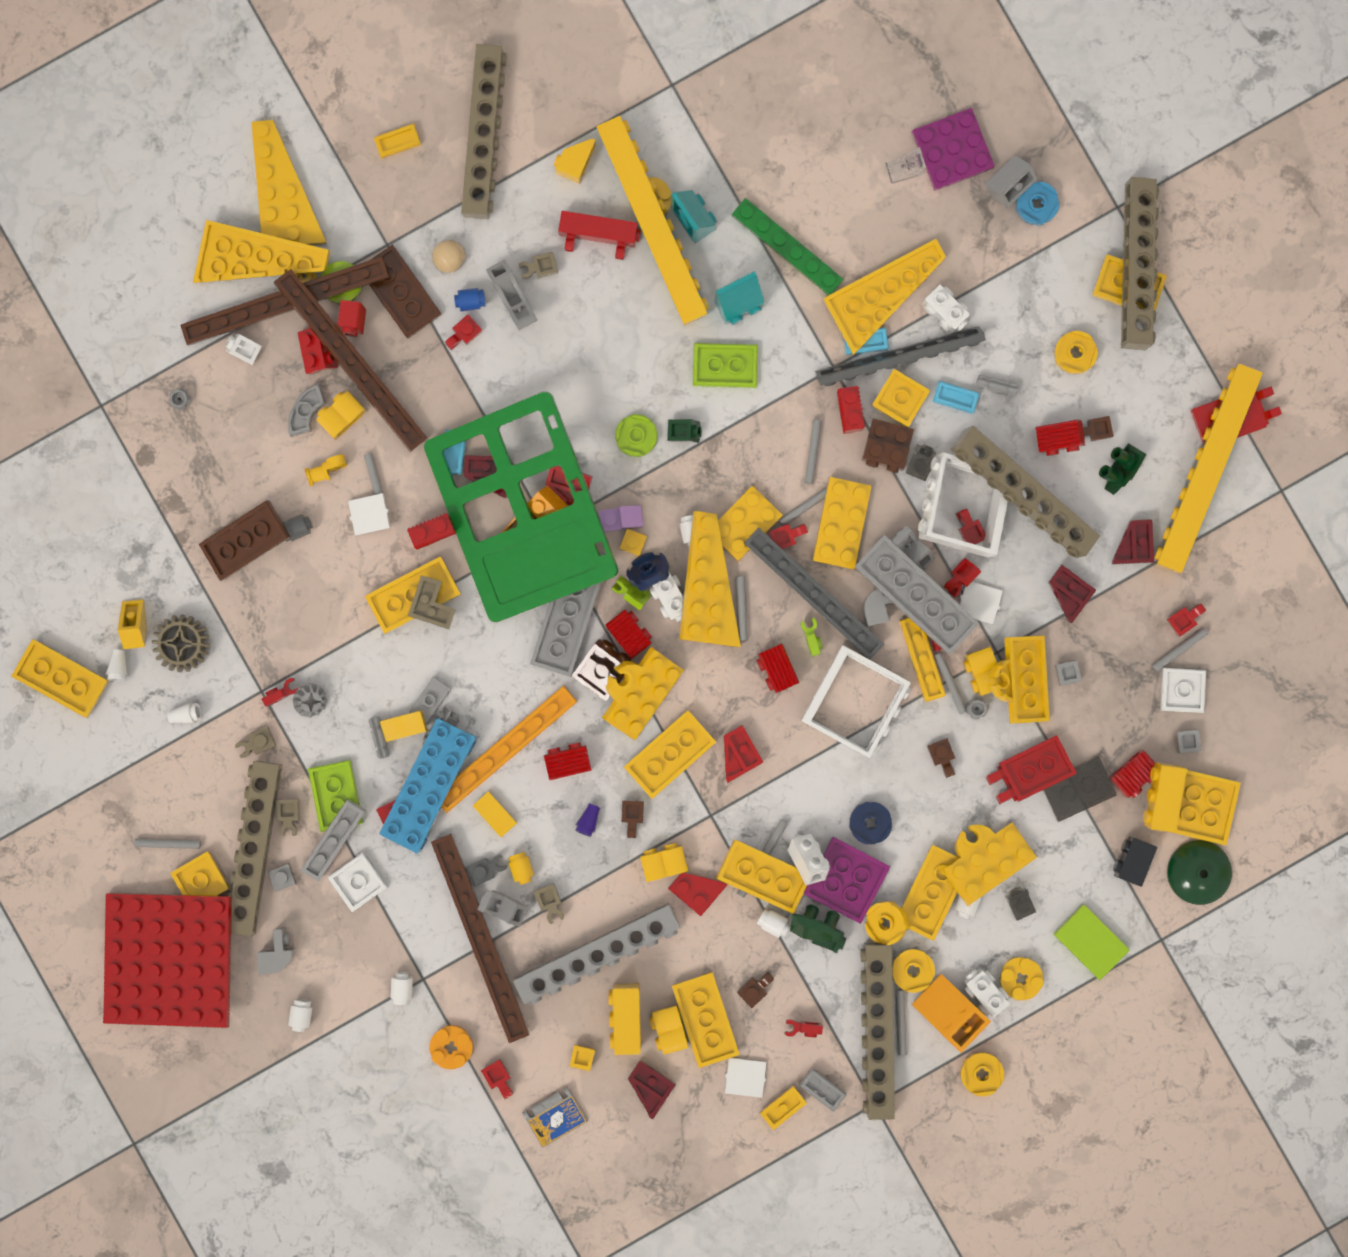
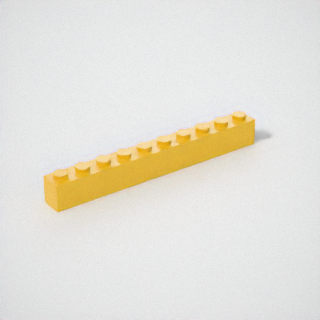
[596,116,710,326]
[1154,363,1263,574]

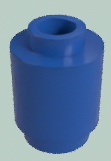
[454,288,486,312]

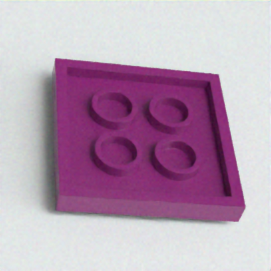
[911,107,995,191]
[803,837,890,924]

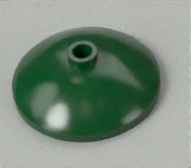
[1167,840,1232,905]

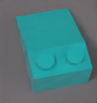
[671,190,717,244]
[714,271,765,325]

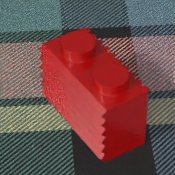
[337,300,366,337]
[837,386,865,434]
[1035,419,1086,456]
[407,513,456,550]
[605,610,652,659]
[756,644,800,693]
[544,742,592,781]
[1109,750,1155,798]

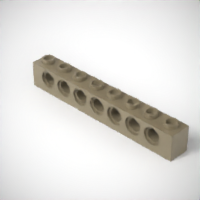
[461,44,507,220]
[1121,177,1159,351]
[951,426,1100,558]
[228,761,282,937]
[860,943,895,1120]

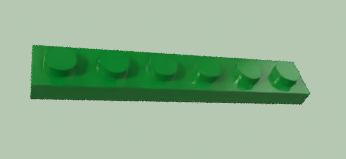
[732,198,844,296]

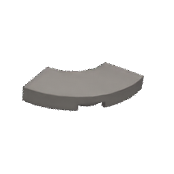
[288,384,326,437]

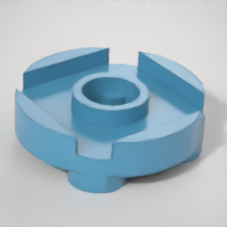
[1016,182,1059,226]

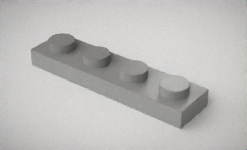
[300,798,365,882]

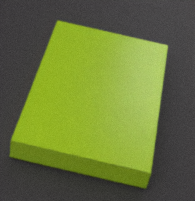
[693,343,758,388]
[308,760,363,832]
[1053,904,1130,980]

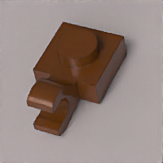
[1083,416,1114,442]
[927,738,955,778]
[621,801,644,838]
[737,972,774,1008]

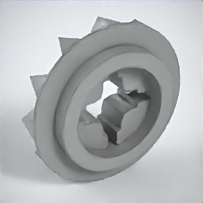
[293,684,328,718]

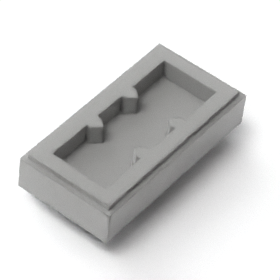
[409,677,451,724]
[799,1068,847,1112]

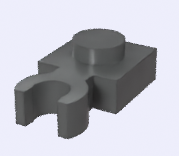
[466,855,507,886]

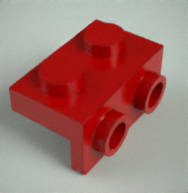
[297,328,338,374]

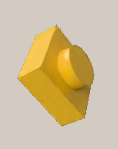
[619,529,647,556]
[569,1044,595,1071]

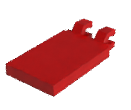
[1190,386,1282,446]
[986,735,1077,805]

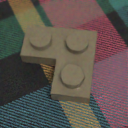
[408,575,456,630]

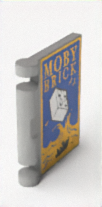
[522,1086,587,1148]

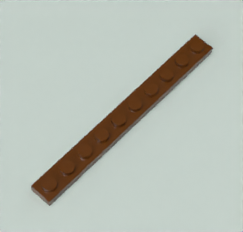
[180,256,390,346]
[274,269,427,452]
[431,834,530,1043]

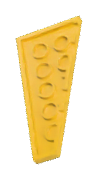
[251,120,327,245]
[679,511,741,647]

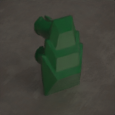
[1099,443,1147,495]
[790,904,842,942]

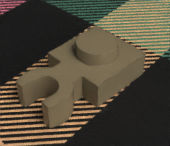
[519,251,558,279]
[235,727,276,758]
[276,799,300,836]
[534,883,564,924]

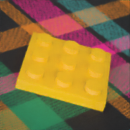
[1172,770,1241,846]

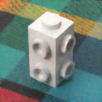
[923,285,970,333]
[649,572,684,622]
[788,834,830,885]
[963,968,1010,1018]

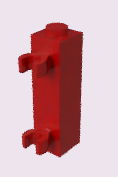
[558,210,641,260]

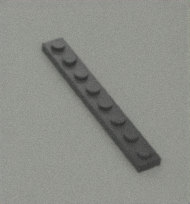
[815,326,986,386]
[744,527,884,659]

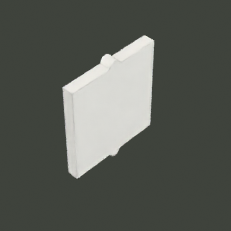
[348,493,391,536]
[960,582,1003,625]
[725,1058,766,1098]

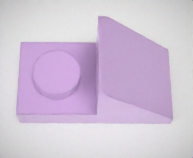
[598,505,644,532]

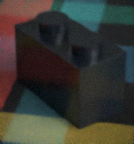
[1113,836,1157,887]

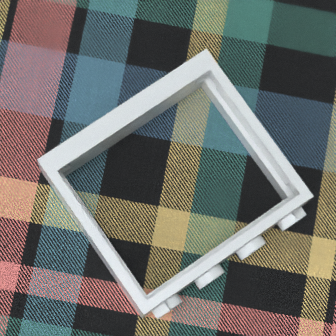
[918,452,1011,558]
[800,645,912,758]

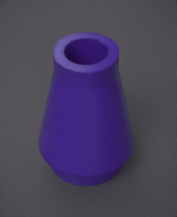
[575,803,600,837]

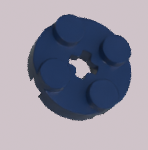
[626,552,669,591]
[849,802,892,844]

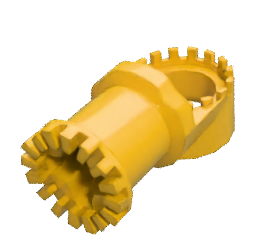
[304,454,348,487]

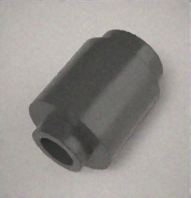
[283,514,313,542]

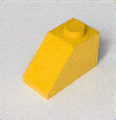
[553,138,596,184]
[118,599,147,649]

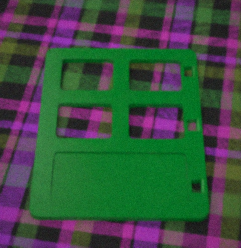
[424,392,618,622]

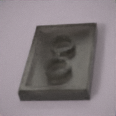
[1043,756,1117,822]

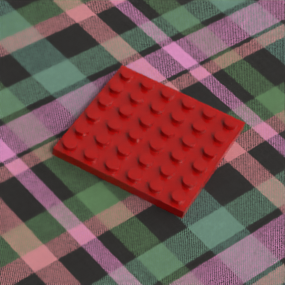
[103,893,232,1028]

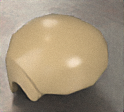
[432,240,466,273]

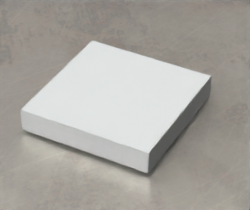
[1160,668,1206,713]
[327,852,388,912]

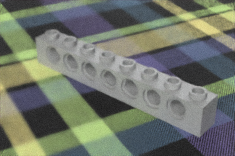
[513,903,680,1005]

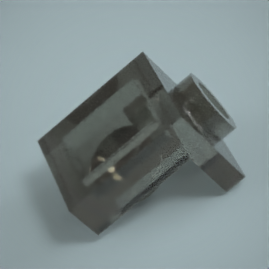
[906,444,936,481]
[1005,886,1036,921]

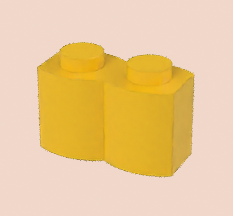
[316,391,367,440]
[962,647,1002,696]
[640,843,688,882]
[649,1004,689,1055]

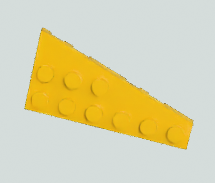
[193,220,331,283]
[823,239,946,356]

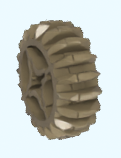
[152,614,211,673]

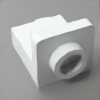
[225,333,262,365]

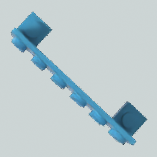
[379,719,478,854]

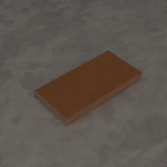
[369,244,442,339]
[199,500,291,581]

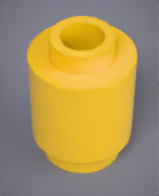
[508,852,535,885]

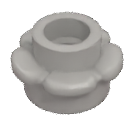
[169,389,191,410]
[966,698,987,719]

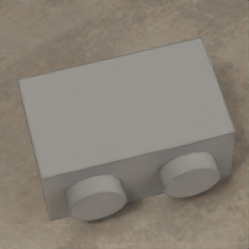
[984,155,1038,208]

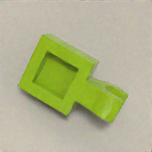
[611,576,652,610]
[800,618,823,657]

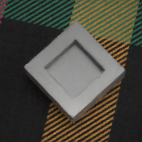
[1055,660,1082,686]
[1176,730,1201,753]
[268,864,297,892]

